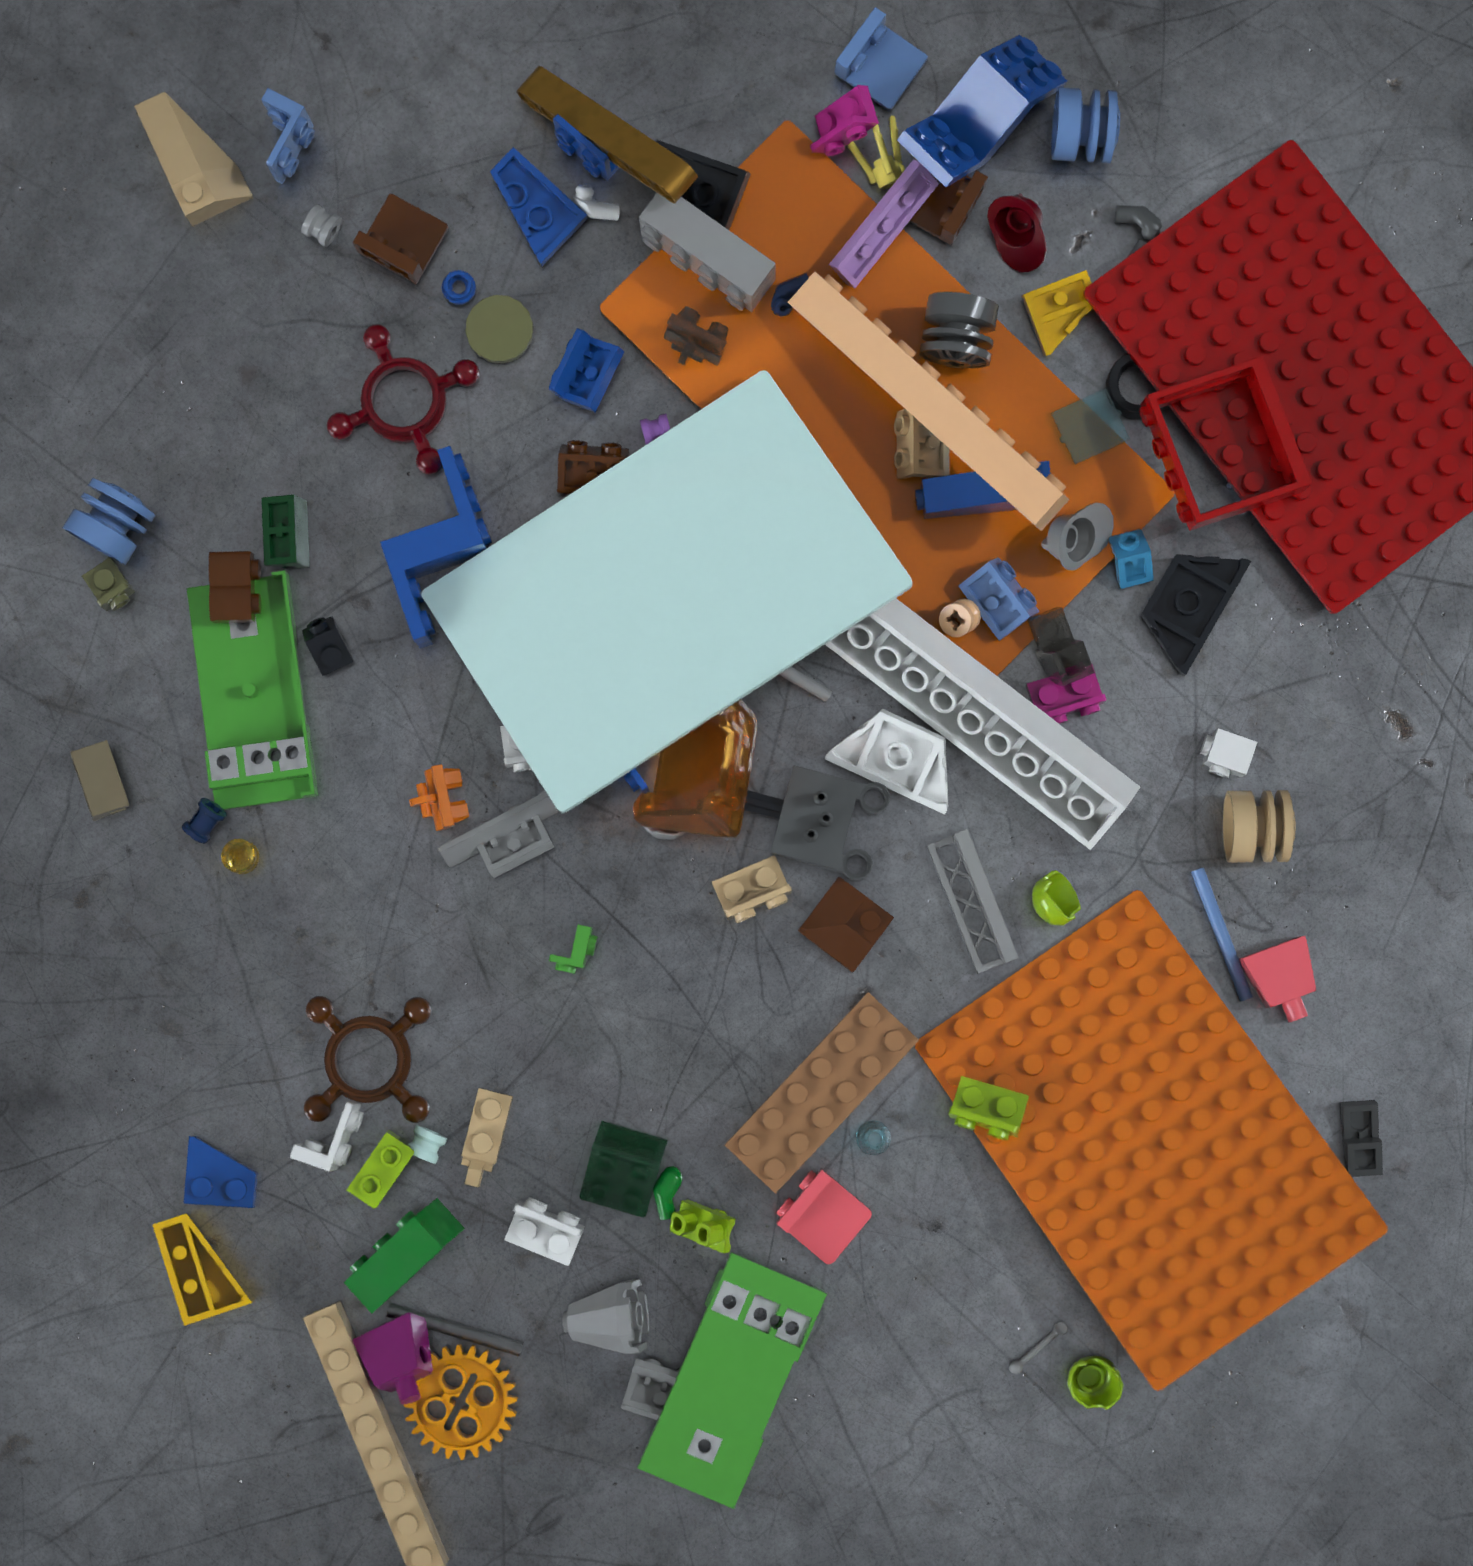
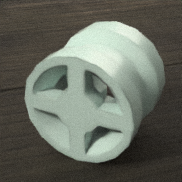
[407,1124,448,1164]

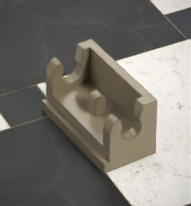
[70,740,130,821]

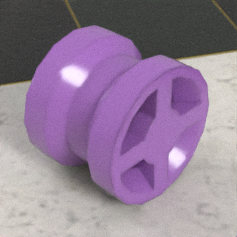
[640,413,670,445]

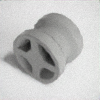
[301,204,342,247]

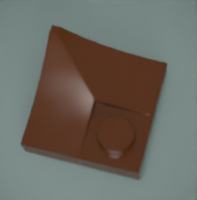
[798,876,894,973]

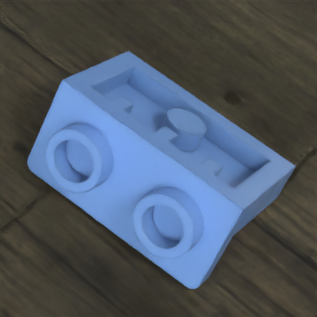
[958,558,1039,641]

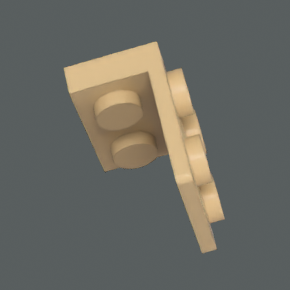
[712,855,792,923]

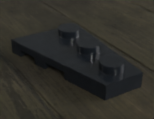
[656,140,751,230]

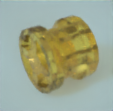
[221,839,260,874]

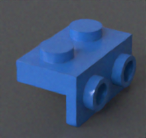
[549,328,624,412]

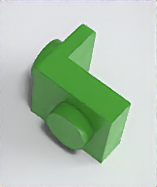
[549,924,598,974]

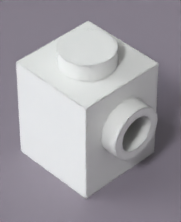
[1200,728,1257,778]

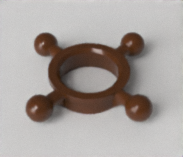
[304,996,431,1123]

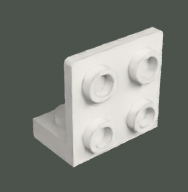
[289,1101,364,1171]
[504,1197,585,1266]

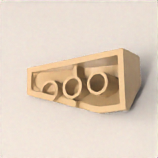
[134,92,253,226]

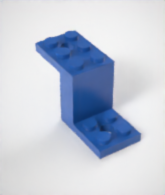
[897,35,1068,187]
[380,446,492,649]

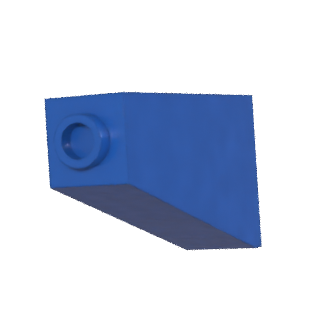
[915,461,1050,519]

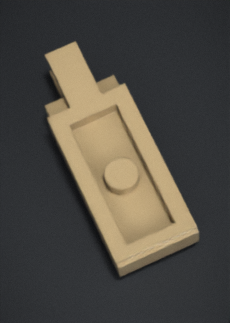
[461,1088,513,1188]

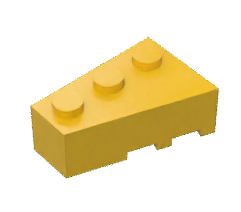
[152,1213,252,1326]

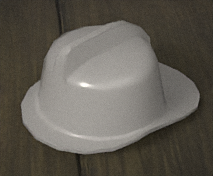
[1041,503,1114,570]

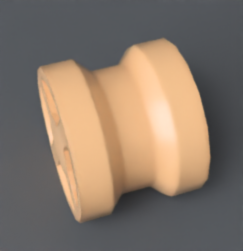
[939,599,981,637]

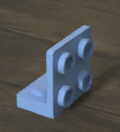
[835,7,928,111]
[261,88,315,184]

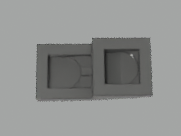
[1340,1100,1383,1177]

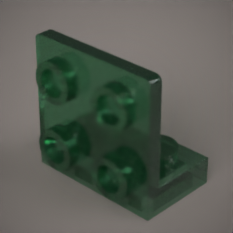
[579,1121,668,1217]

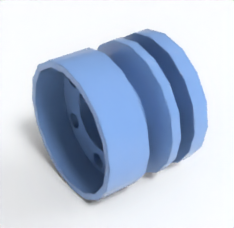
[1051,87,1120,163]
[62,478,155,565]

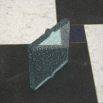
[1051,388,1130,465]

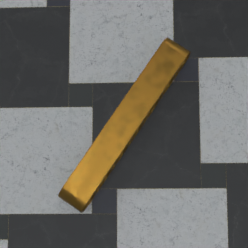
[516,66,698,204]

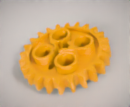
[403,1343,518,1460]

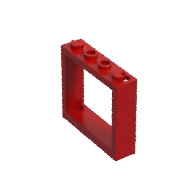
[1140,356,1312,531]

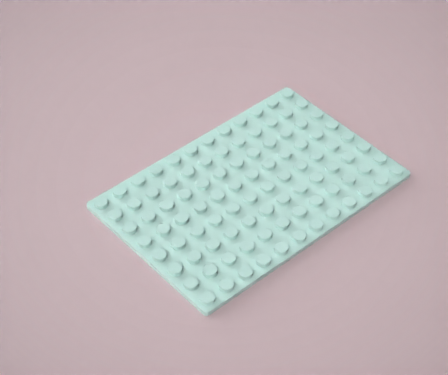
[422,370,913,813]

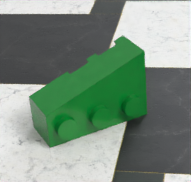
[344,1198,465,1314]

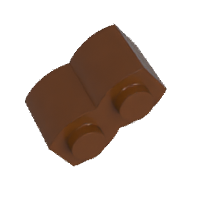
[209,551,261,623]

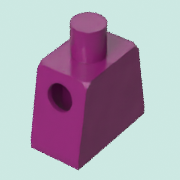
[352,1312,433,1404]

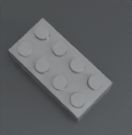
[639,193,776,312]

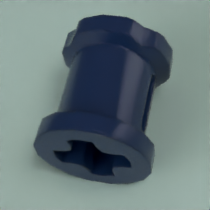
[182,798,227,844]

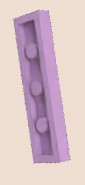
[829,159,939,288]

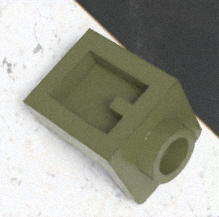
[82,557,135,611]

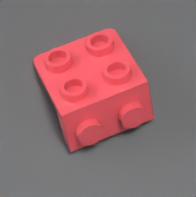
[776,1168,872,1264]

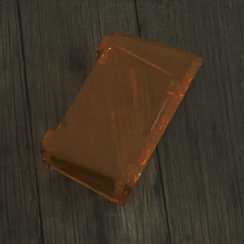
[633,699,757,838]

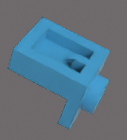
[1109,529,1154,589]

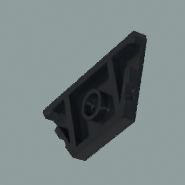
[1141,554,1251,676]

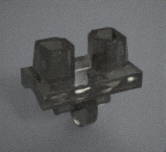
[663,306,729,366]

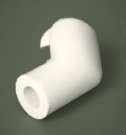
[573,184,620,221]

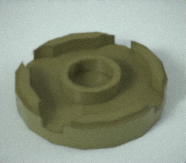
[465,295,534,364]

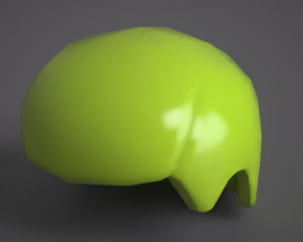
[1032,870,1081,926]
[1067,1355,1124,1410]

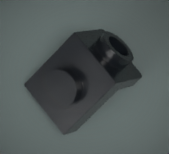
[302,616,354,676]

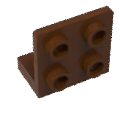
[909,170,988,245]
[353,194,449,285]

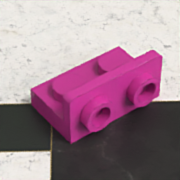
[810,85,879,156]
[1026,663,1107,724]

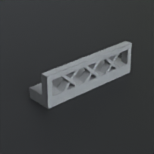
[927,829,1019,974]

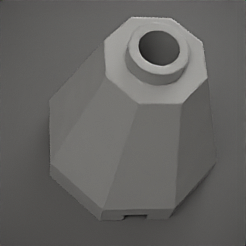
[562,1279,650,1354]

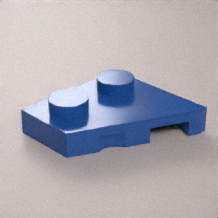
[184,1136,258,1208]

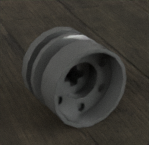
[919,292,999,368]

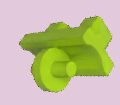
[670,1199,735,1253]

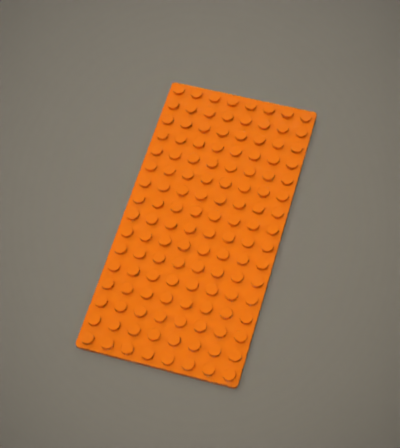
[600,120,1175,676]

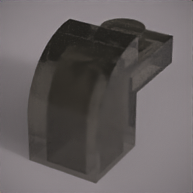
[1028,607,1095,686]

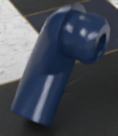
[771,273,808,317]

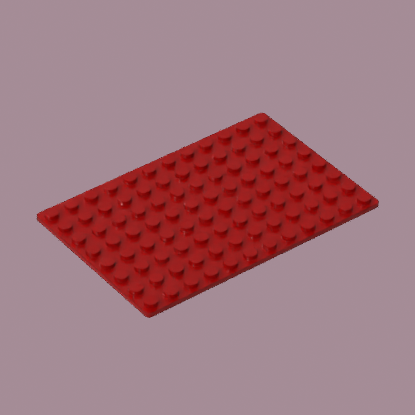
[1083,140,1473,614]

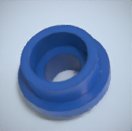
[442,270,476,305]

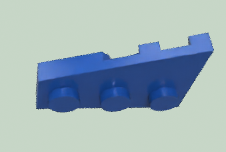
[490,147,588,267]

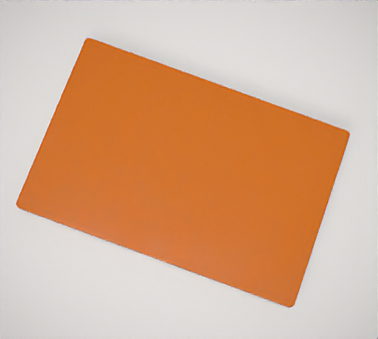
[915,890,1388,1391]

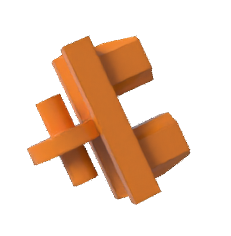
[409,764,469,831]

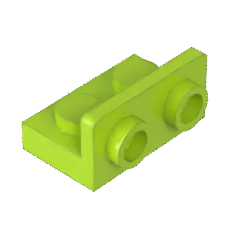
[949,1076,1029,1140]
[347,1129,414,1209]

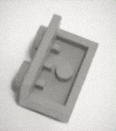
[621,1358,680,1420]

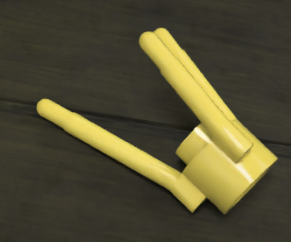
[847,115,905,190]

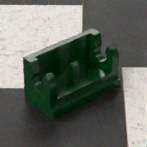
[261,494,310,569]

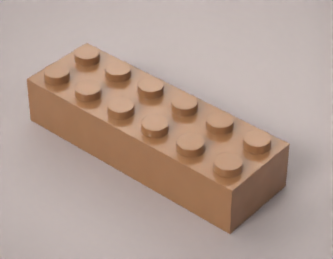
[725,992,919,1194]

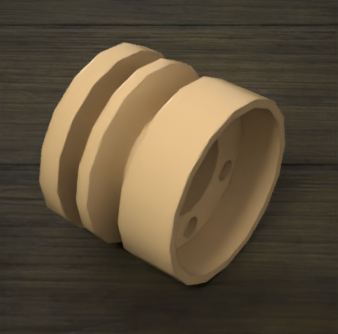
[1223,790,1296,862]

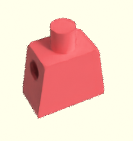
[1239,935,1316,1023]

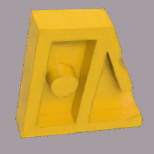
[1021,270,1093,357]

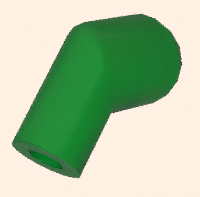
[653,1166,682,1220]

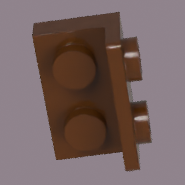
[557,440,629,494]

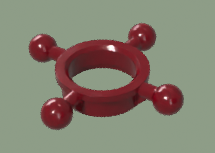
[327,324,479,475]

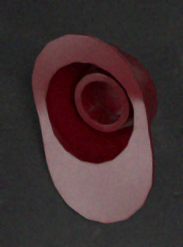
[987,194,1047,272]

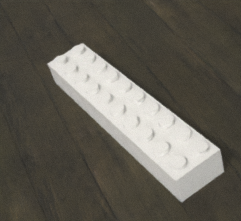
[825,598,1140,850]

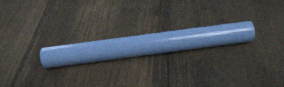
[1191,867,1253,1002]

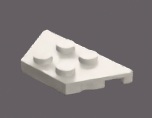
[825,709,949,815]

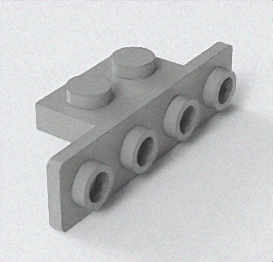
[438,790,559,879]

